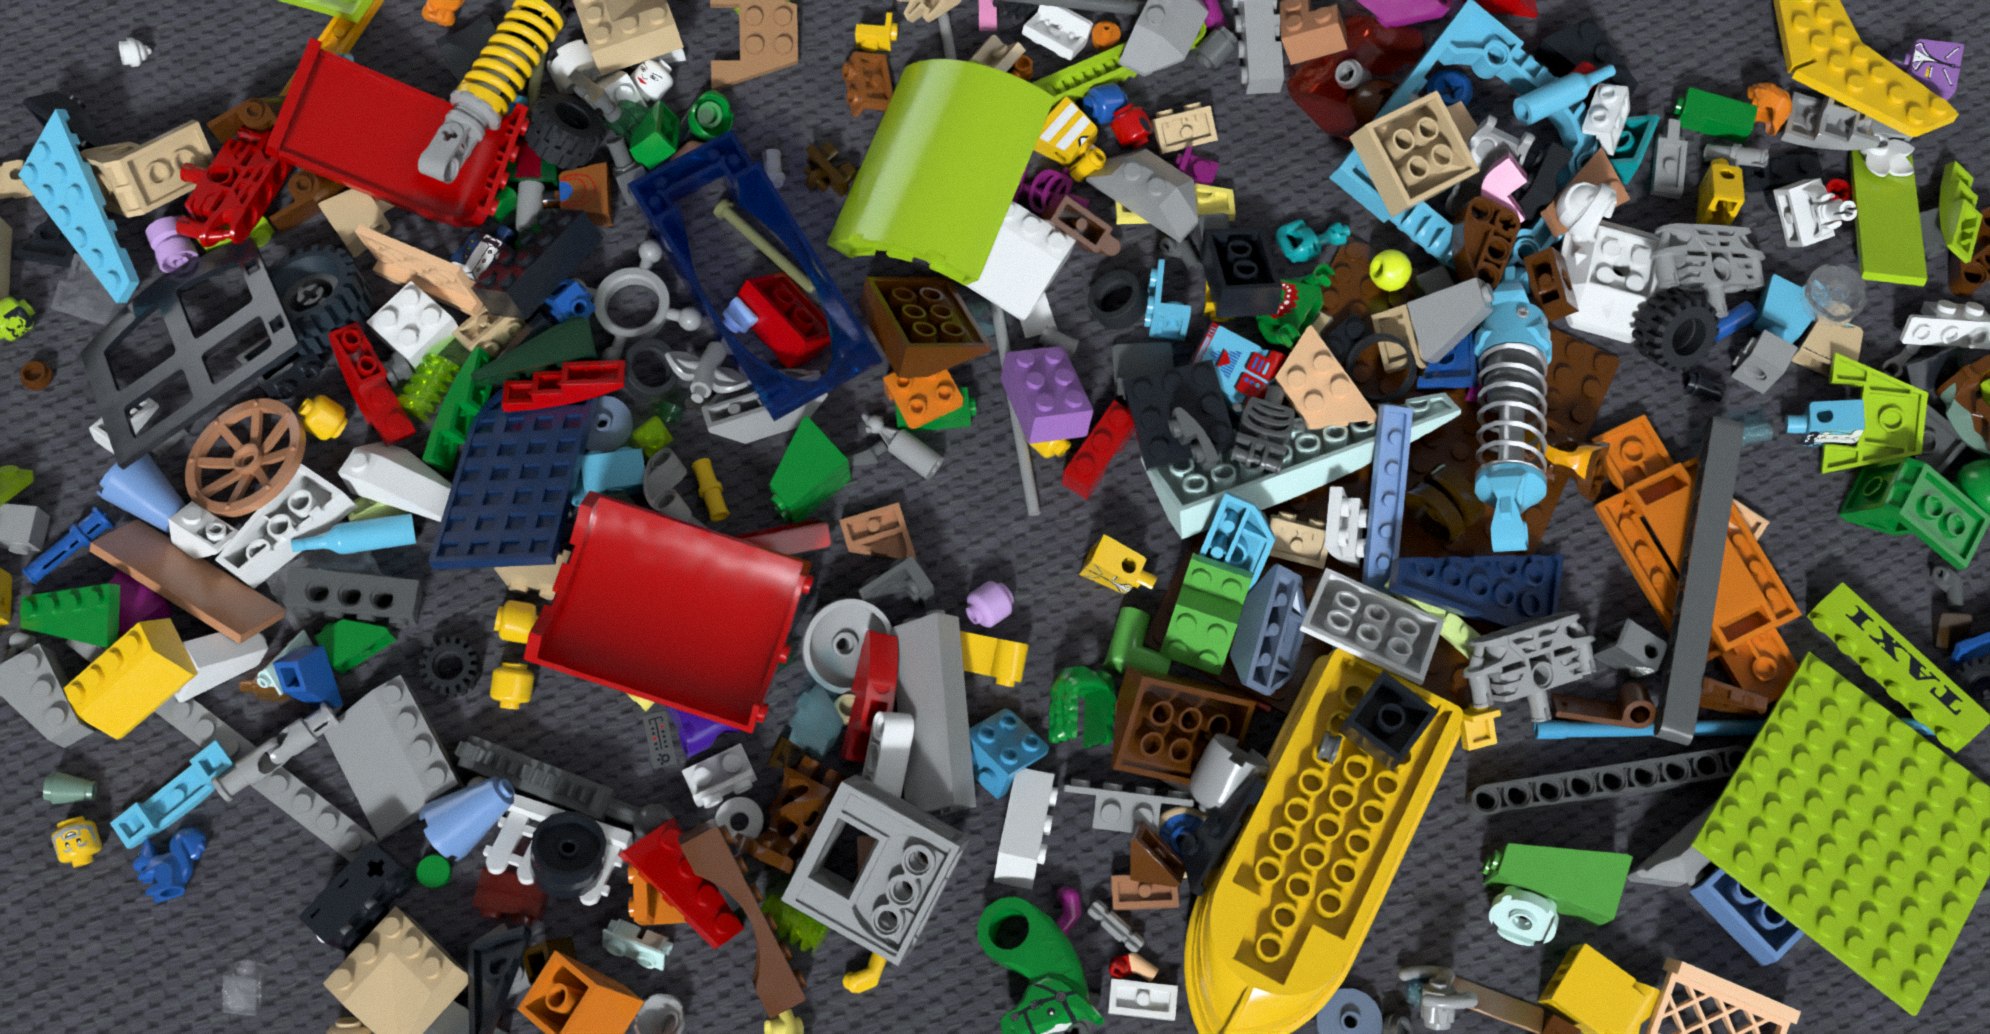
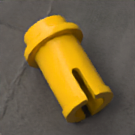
[1069,148,1106,182]

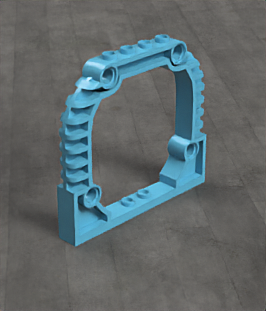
[1329,0,1597,277]

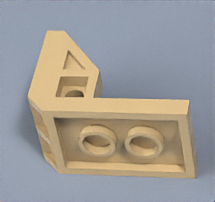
[79,120,214,218]

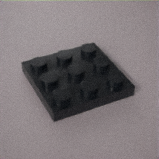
[1122,359,1235,472]

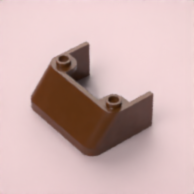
[206,95,352,235]

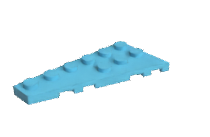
[18,109,140,303]

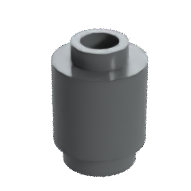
[1195,25,1238,70]

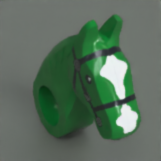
[978,897,1105,1034]

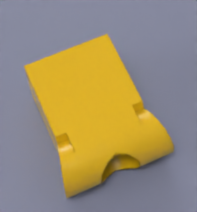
[1537,943,1660,1034]

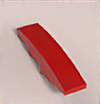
[502,360,626,412]

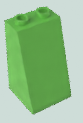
[1481,843,1633,927]

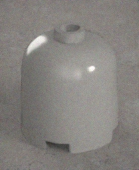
[1190,733,1270,816]

